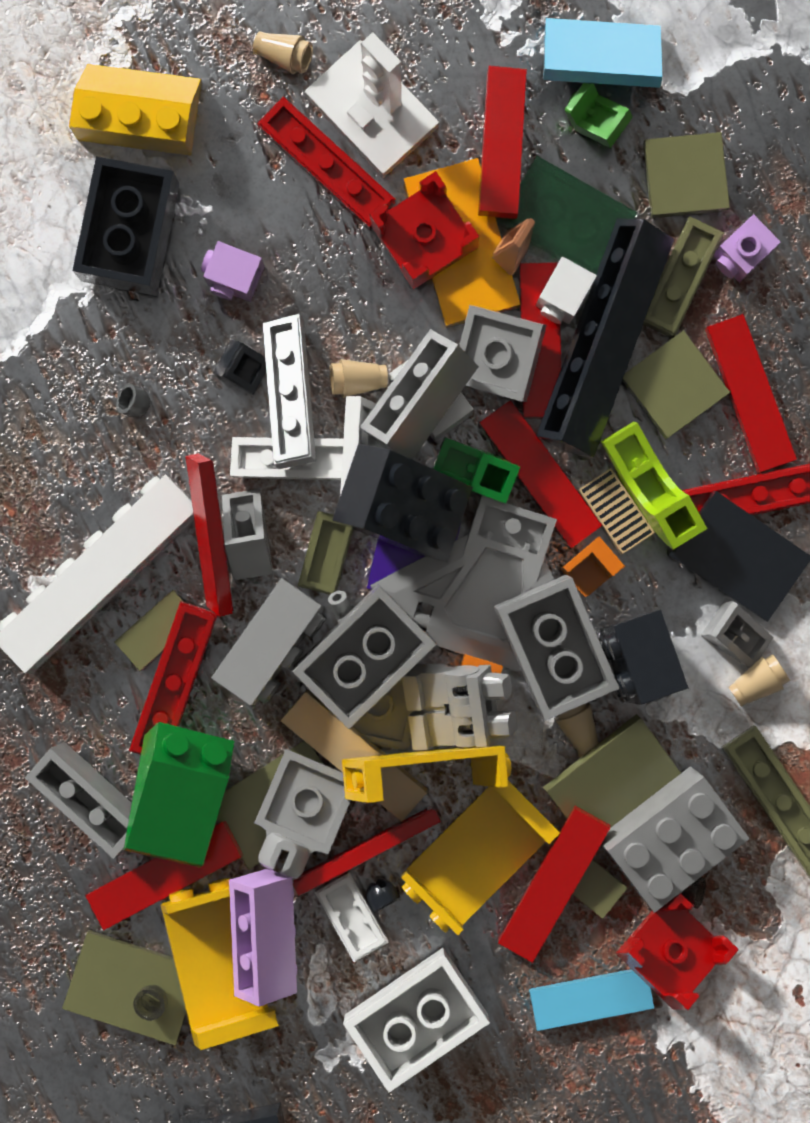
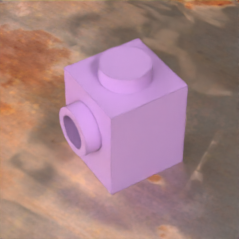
[713,214,781,283]
[201,241,265,302]

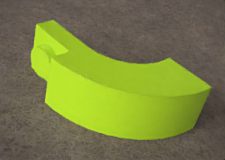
[601,421,708,550]

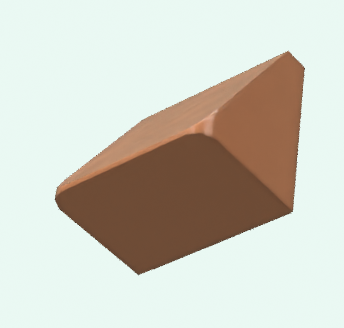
[492,218,535,275]

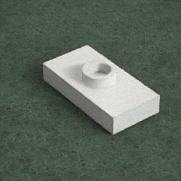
[315,871,389,962]

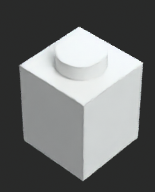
[535,257,597,324]

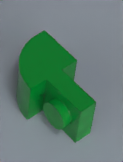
[432,436,520,504]

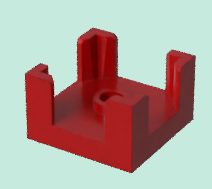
[369,171,479,290]
[615,893,739,1011]

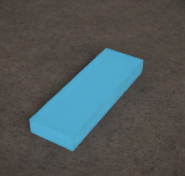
[529,969,654,1031]

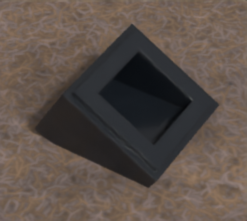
[213,340,267,395]

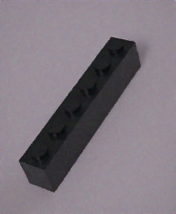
[536,218,674,457]

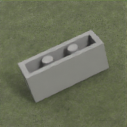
[360,329,479,459]
[25,742,132,859]

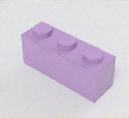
[229,869,297,1007]

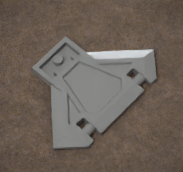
[370,495,557,672]

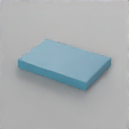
[543,18,663,88]

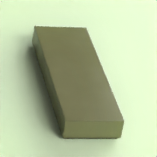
[643,216,724,338]

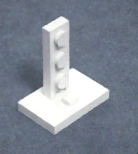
[304,32,439,178]
[230,396,383,496]

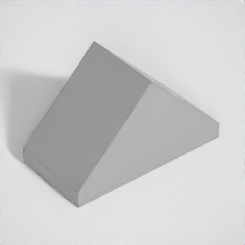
[701,601,774,668]

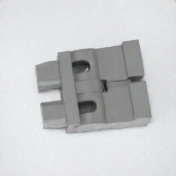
[402,664,517,750]

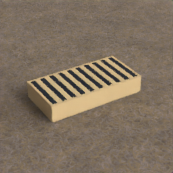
[578,468,655,555]

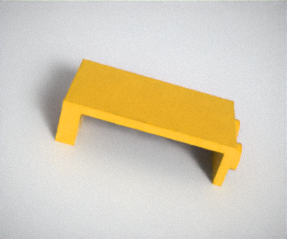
[342,745,511,803]
[401,780,560,935]
[160,877,278,1050]

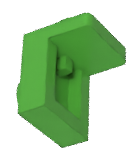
[565,83,633,148]

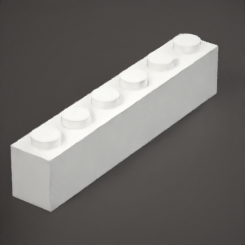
[0,474,194,673]

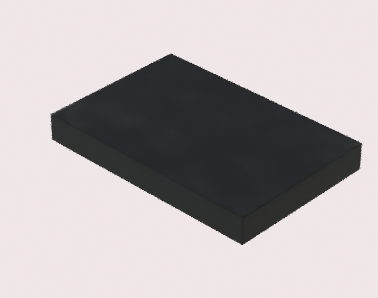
[669,491,810,622]

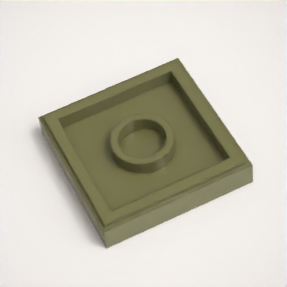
[643,132,730,219]
[622,330,730,440]

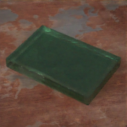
[498,156,638,275]

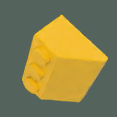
[69,64,202,156]

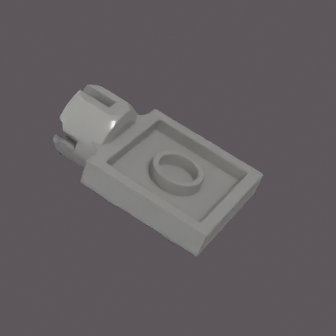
[254,749,351,878]

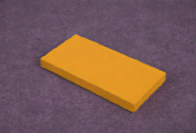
[404,158,521,328]

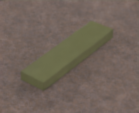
[721,725,810,879]

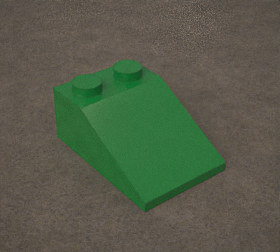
[123,722,235,867]

